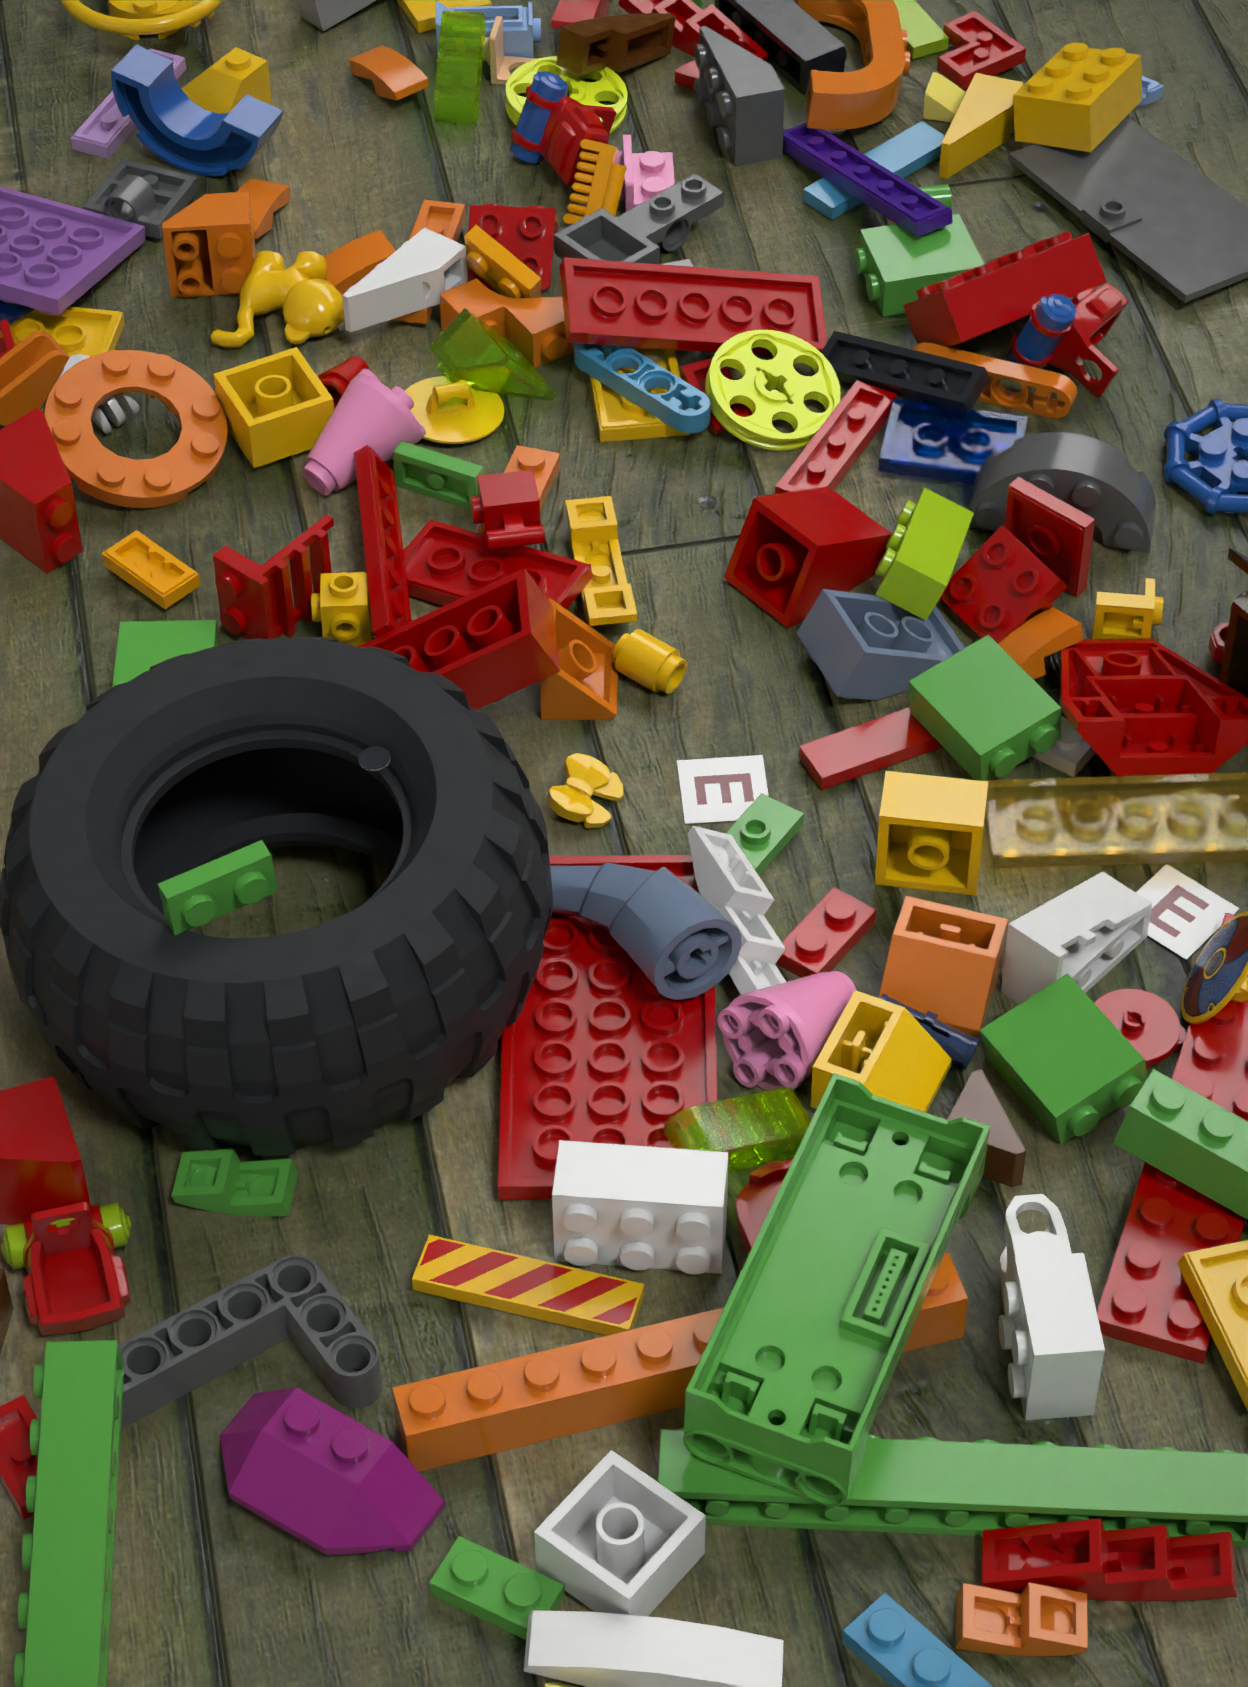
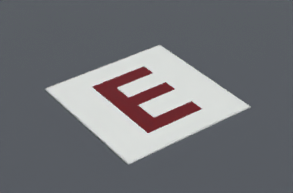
[677,755,769,824]
[1136,864,1240,960]

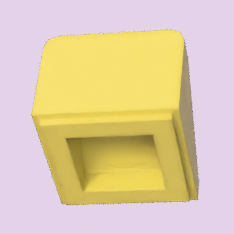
[923,72,966,123]

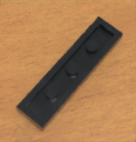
[821,331,990,414]

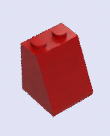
[0,408,83,574]
[724,487,892,627]
[0,1076,91,1225]

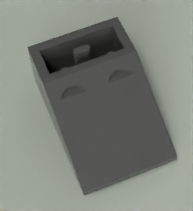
[694,26,785,166]

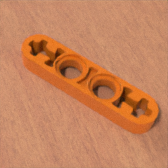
[912,342,1077,419]

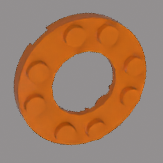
[44,350,228,508]

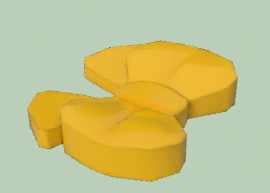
[546,753,623,828]

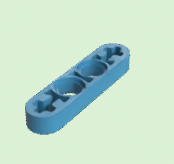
[573,343,710,433]

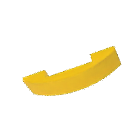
[565,496,637,626]

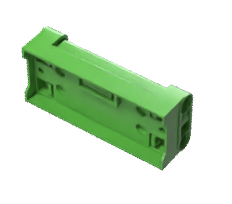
[683,1073,991,1506]

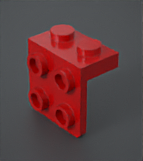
[467,204,559,293]

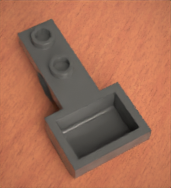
[554,173,724,264]

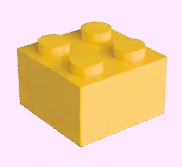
[213,347,334,468]
[875,771,988,896]

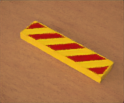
[412,1235,645,1335]

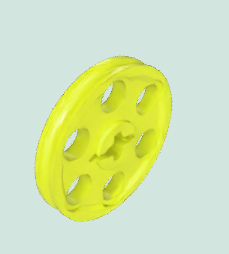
[505,56,628,134]
[705,330,841,451]

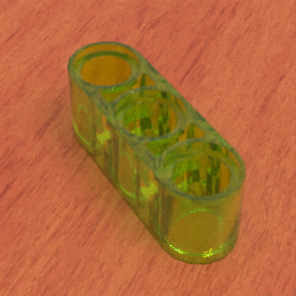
[434,11,485,124]
[663,1088,811,1173]

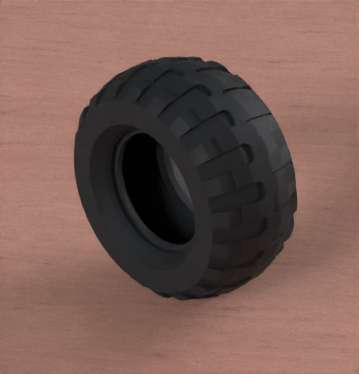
[0,637,553,1156]

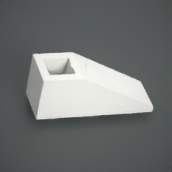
[342,227,468,332]

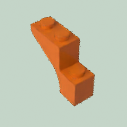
[440,278,574,368]
[0,331,70,426]

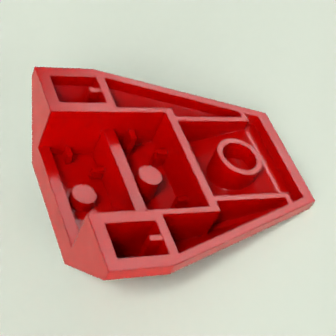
[1060,638,1248,780]

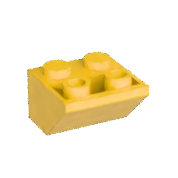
[811,990,952,1113]

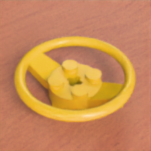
[60,0,224,40]

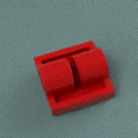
[940,525,1068,644]

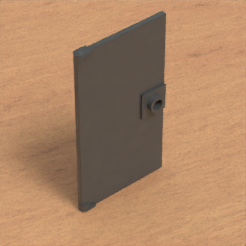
[1008,115,1248,303]

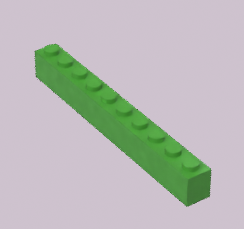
[658,1428,1248,1548]

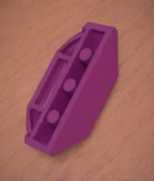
[220,1387,445,1555]

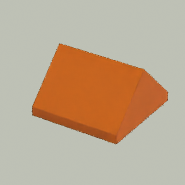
[540,597,618,720]

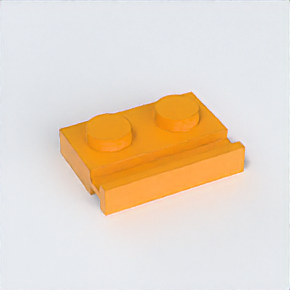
[464,225,541,298]

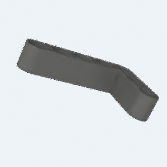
[119,1255,382,1429]

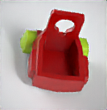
[1,1202,131,1335]

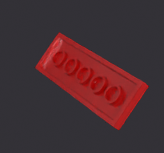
[560,257,827,356]

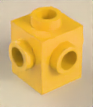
[311,572,372,647]

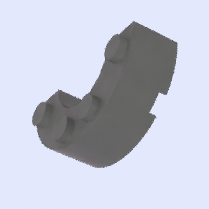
[968,432,1156,553]

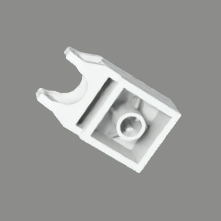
[999,1194,1105,1421]

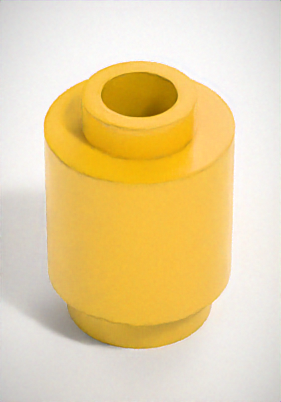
[613,629,688,694]

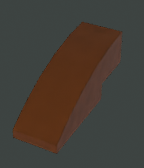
[556,13,676,76]

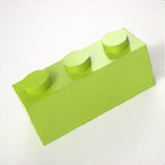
[875,487,974,621]

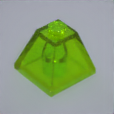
[429,308,558,401]

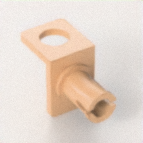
[452,16,536,85]

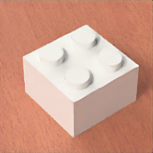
[534,1450,706,1616]

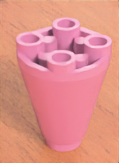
[301,369,426,496]
[717,971,856,1093]

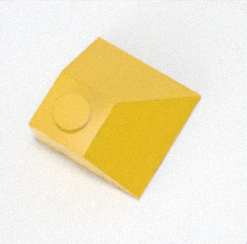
[181,47,272,114]

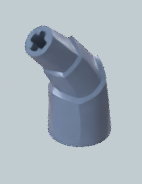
[550,863,742,1000]

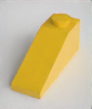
[939,73,1023,179]

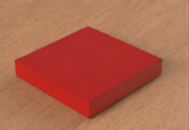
[1004,477,1095,597]

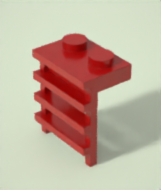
[212,514,334,639]

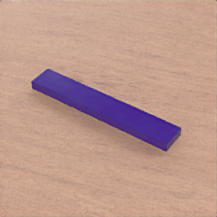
[783,123,953,237]

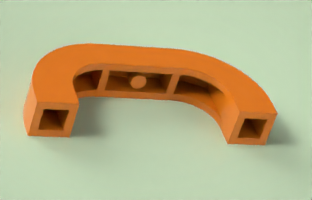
[794,0,910,130]

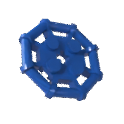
[1162,398,1248,515]

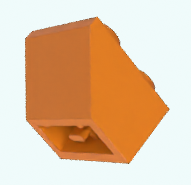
[162,192,256,298]
[879,896,1009,1038]

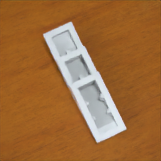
[688,826,786,994]
[524,1610,784,1687]

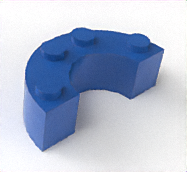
[111,44,283,177]

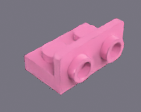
[615,135,675,212]

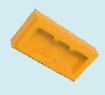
[101,530,201,609]

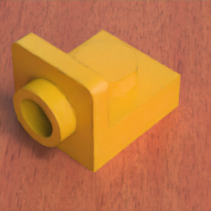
[1092,578,1164,639]

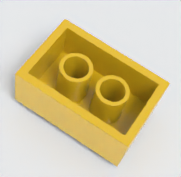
[1013,43,1142,152]

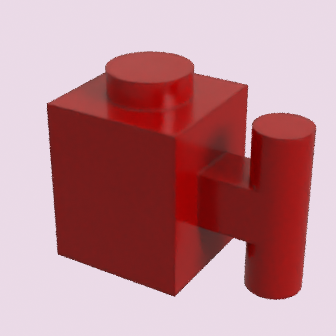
[470,470,545,550]

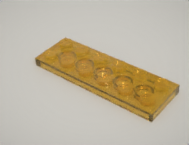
[982,773,1248,868]

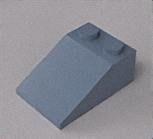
[796,589,965,700]

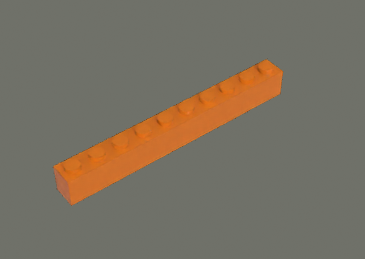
[392,1253,968,1472]

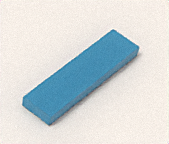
[803,121,945,220]

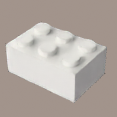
[552,1140,728,1275]

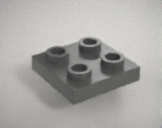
[83,158,199,239]

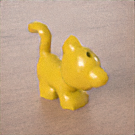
[210,251,345,349]

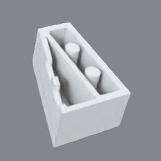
[1001,872,1152,1004]

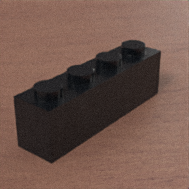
[715,0,847,95]

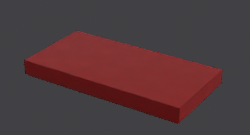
[404,520,593,610]

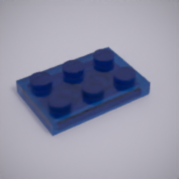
[878,399,1028,484]

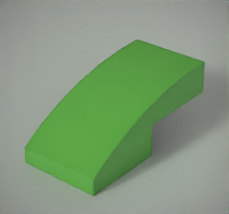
[171,1149,299,1217]

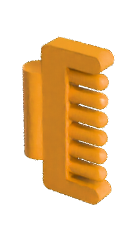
[563,139,627,225]

